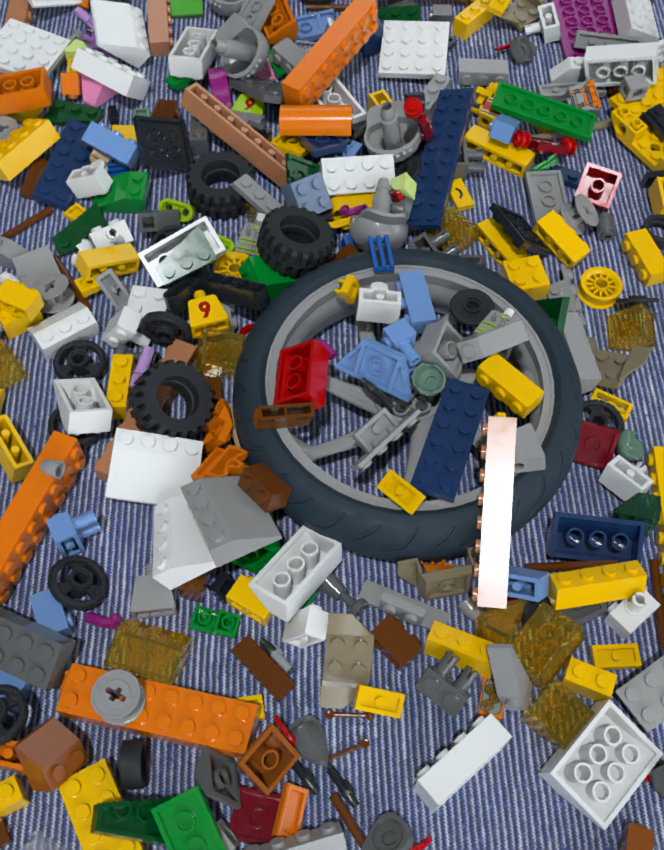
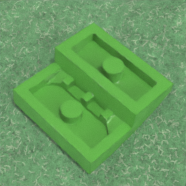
[170,0,204,19]

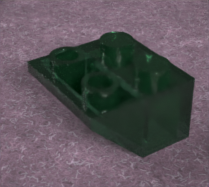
[609,492,661,538]

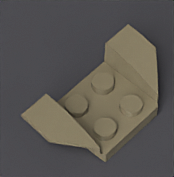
[498,0,545,33]
[587,336,652,390]
[397,547,480,601]
[319,612,374,709]

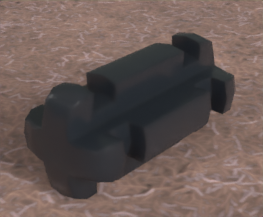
[107,105,119,125]

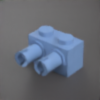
[381,318,421,378]
[46,509,102,558]

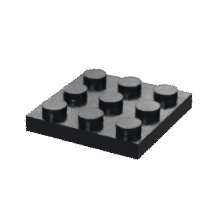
[133,115,193,171]
[489,203,552,258]

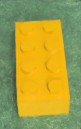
[0,118,61,181]
[58,758,146,850]

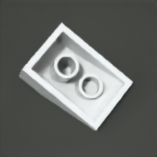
[53,378,113,435]

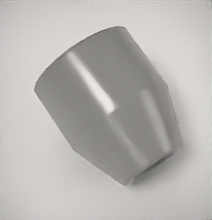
[40,459,66,479]
[458,596,482,621]

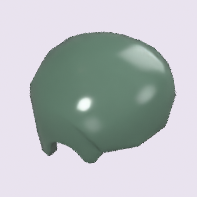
[411,363,446,396]
[616,429,643,461]

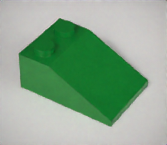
[92,171,151,214]

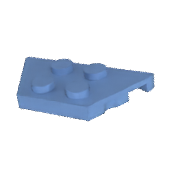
[292,8,335,45]
[335,337,412,402]

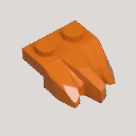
[202,398,233,455]
[191,445,248,481]

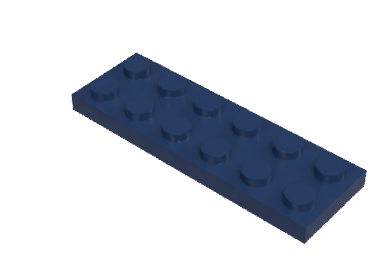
[270,102,347,158]
[31,118,93,211]
[410,378,490,503]

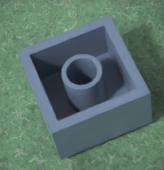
[280,172,333,214]

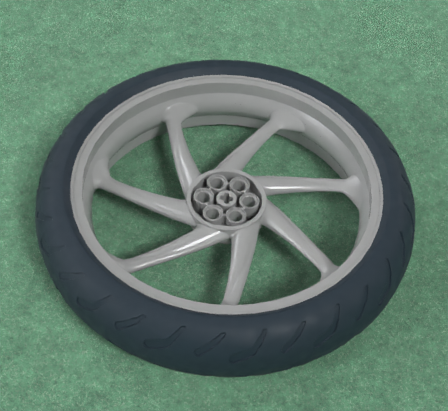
[232,248,583,562]

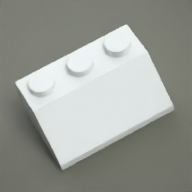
[27,302,100,361]

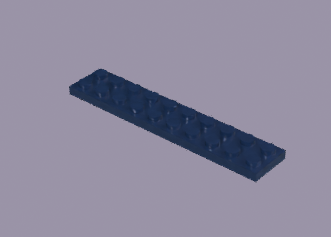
[407,88,475,230]

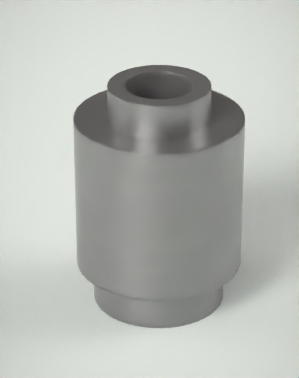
[596,213,616,241]

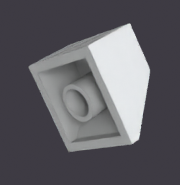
[416,319,464,380]

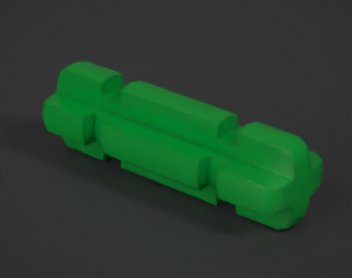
[527,155,558,172]

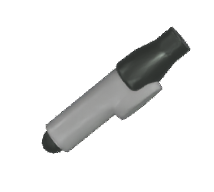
[259,638,294,674]

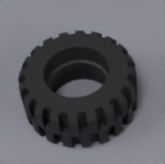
[185,150,256,220]
[257,205,335,278]
[129,360,215,439]

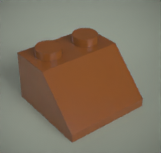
[13,717,89,792]
[236,723,301,796]

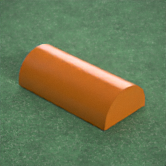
[263,0,299,45]
[279,105,353,136]

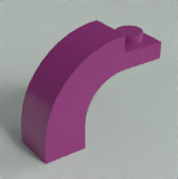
[207,67,232,110]

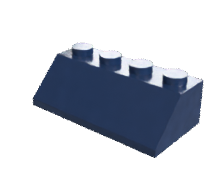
[545,511,646,565]

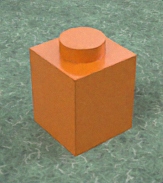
[60,72,82,98]

